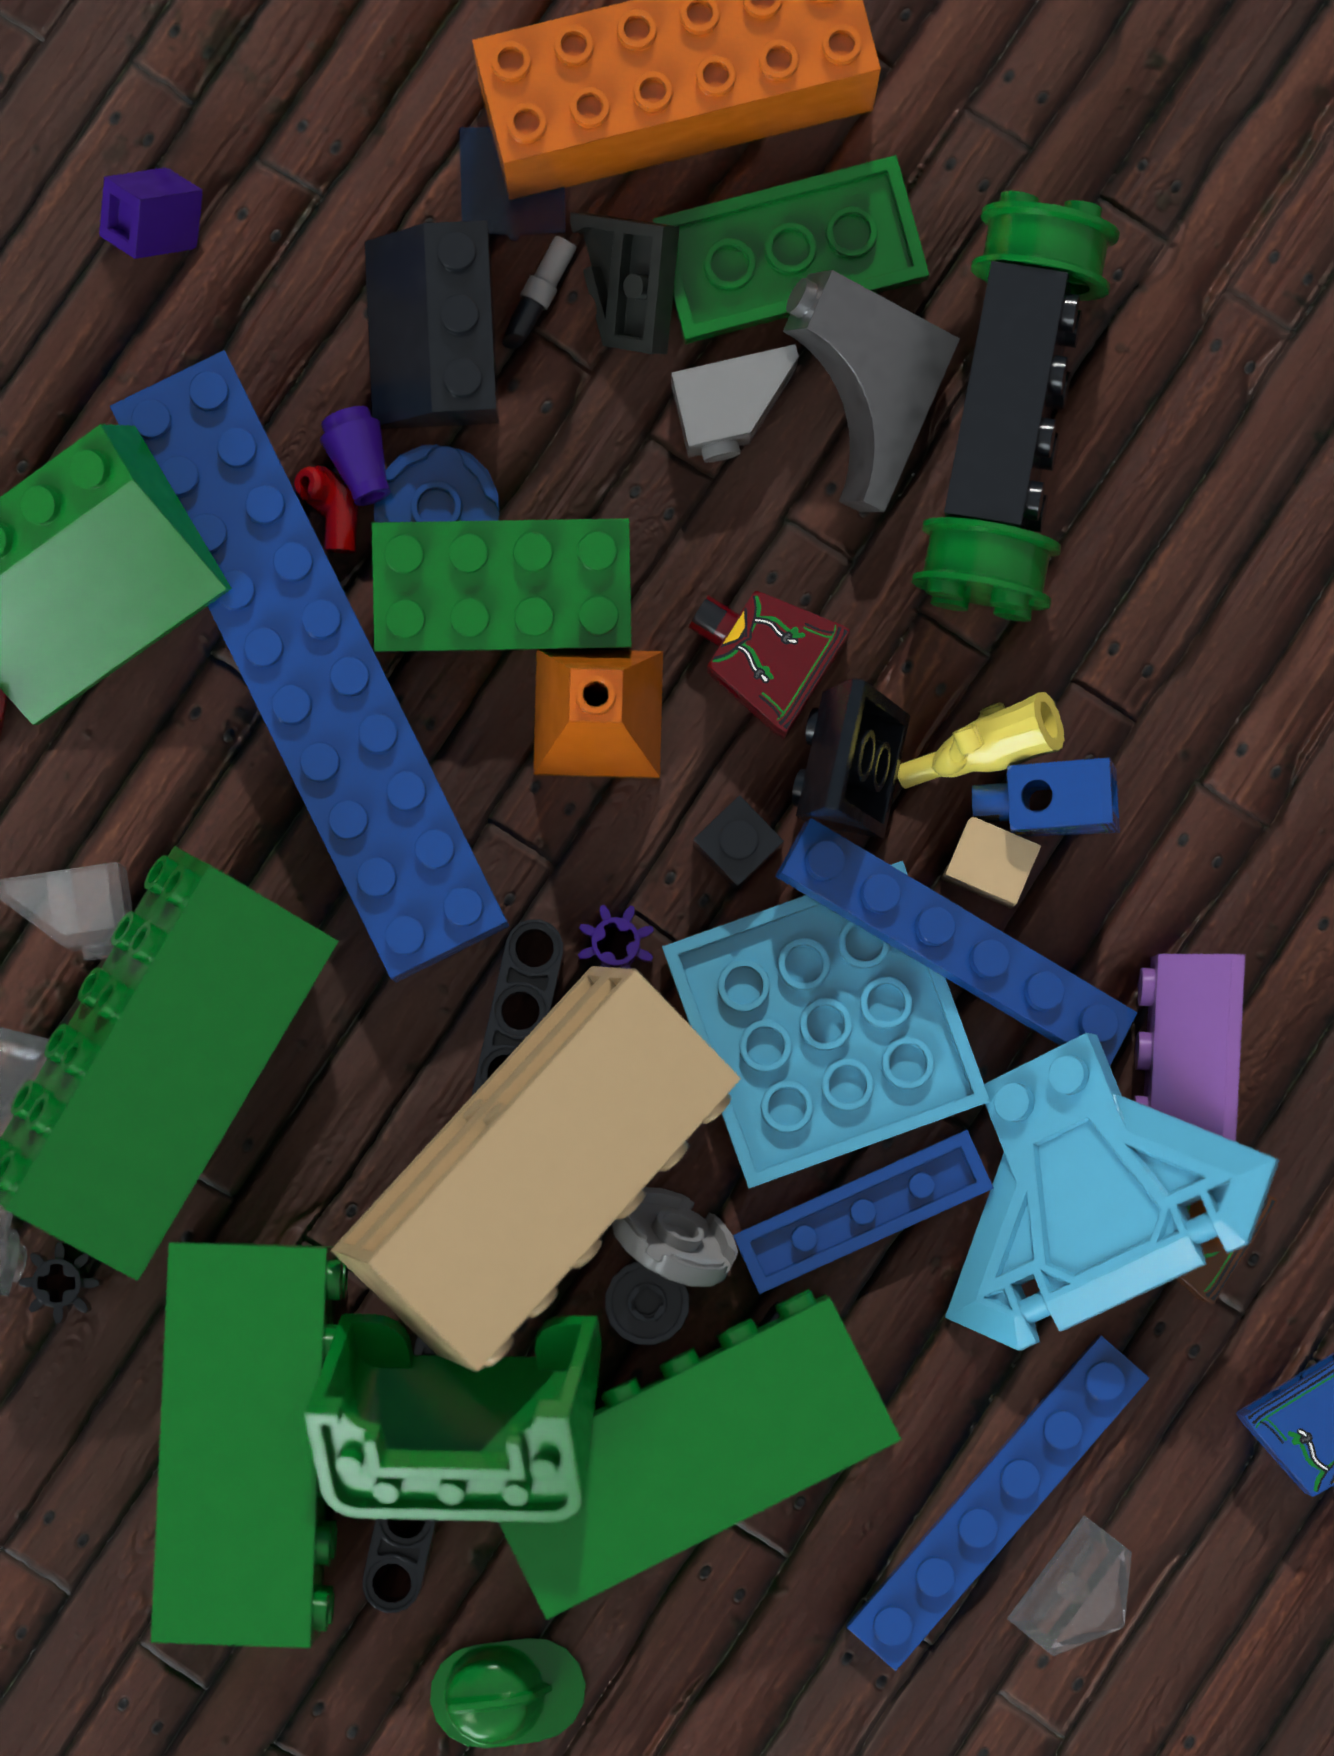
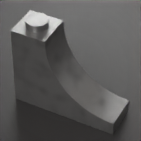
[783,270,960,512]

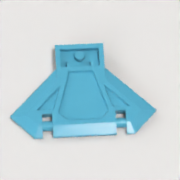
[945,1033,1279,1351]

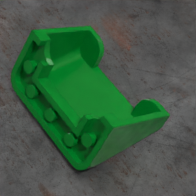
[305,1314,602,1522]

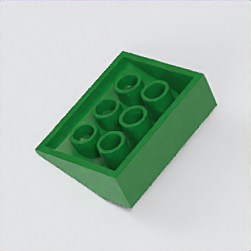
[0,424,232,725]

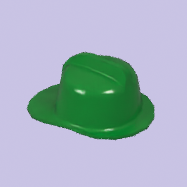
[430,1638,586,1748]

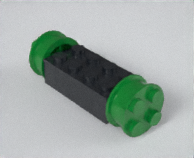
[912,191,1120,622]

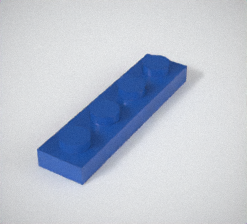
[733,1130,994,1294]

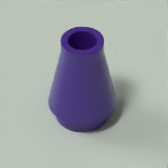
[320,406,391,506]

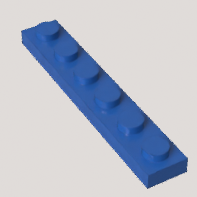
[775,818,1138,1066]
[846,1334,1150,1671]

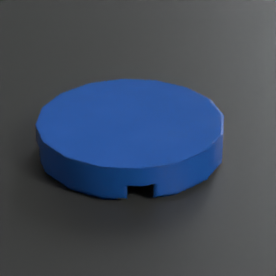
[374,445,499,522]

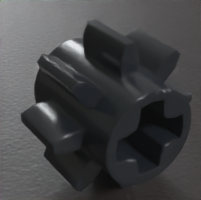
[19,1242,103,1323]

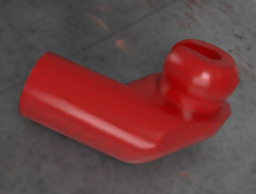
[294,466,358,554]

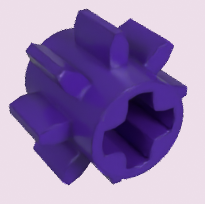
[578,905,654,969]

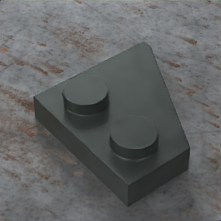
[570,212,679,354]

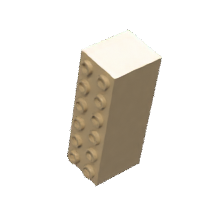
[331,966,741,1372]

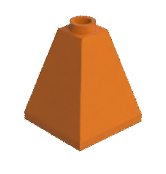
[533,649,663,778]

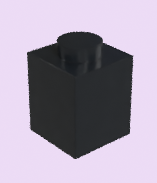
[693,795,784,891]

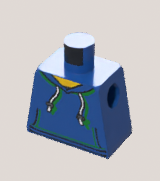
[972,758,1120,837]
[1236,1352,1334,1497]

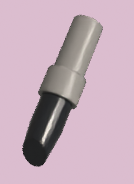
[502,236,577,349]

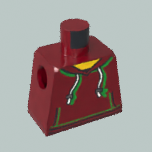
[688,591,850,739]

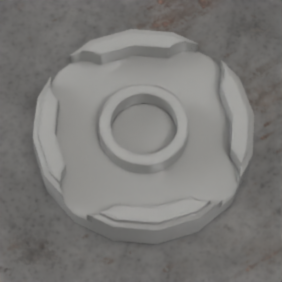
[612,1187,738,1287]

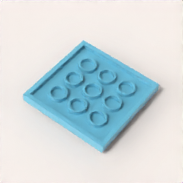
[662,861,991,1189]

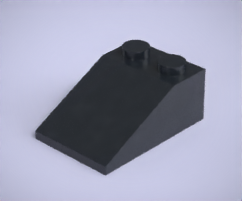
[792,679,911,839]

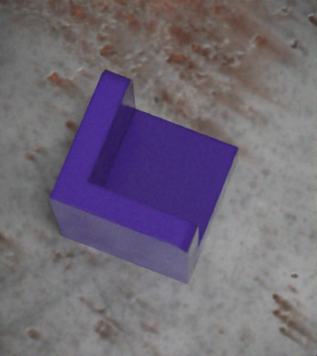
[99,168,203,259]

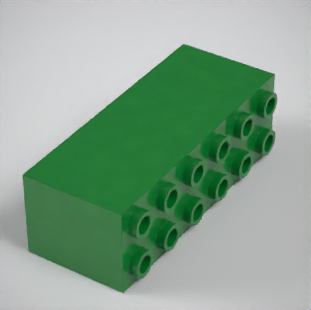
[0,846,339,1281]
[151,1241,348,1648]
[498,1289,901,1620]

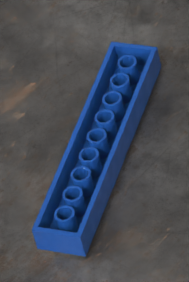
[110,350,510,983]

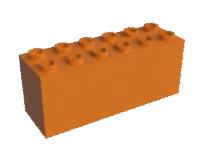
[472,0,881,202]

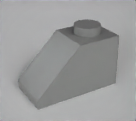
[671,344,798,463]

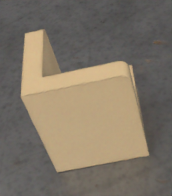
[941,817,1041,909]

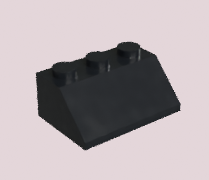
[365,220,499,429]

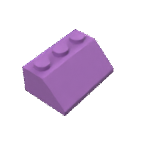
[1133,954,1245,1142]

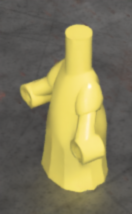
[897,692,1065,789]

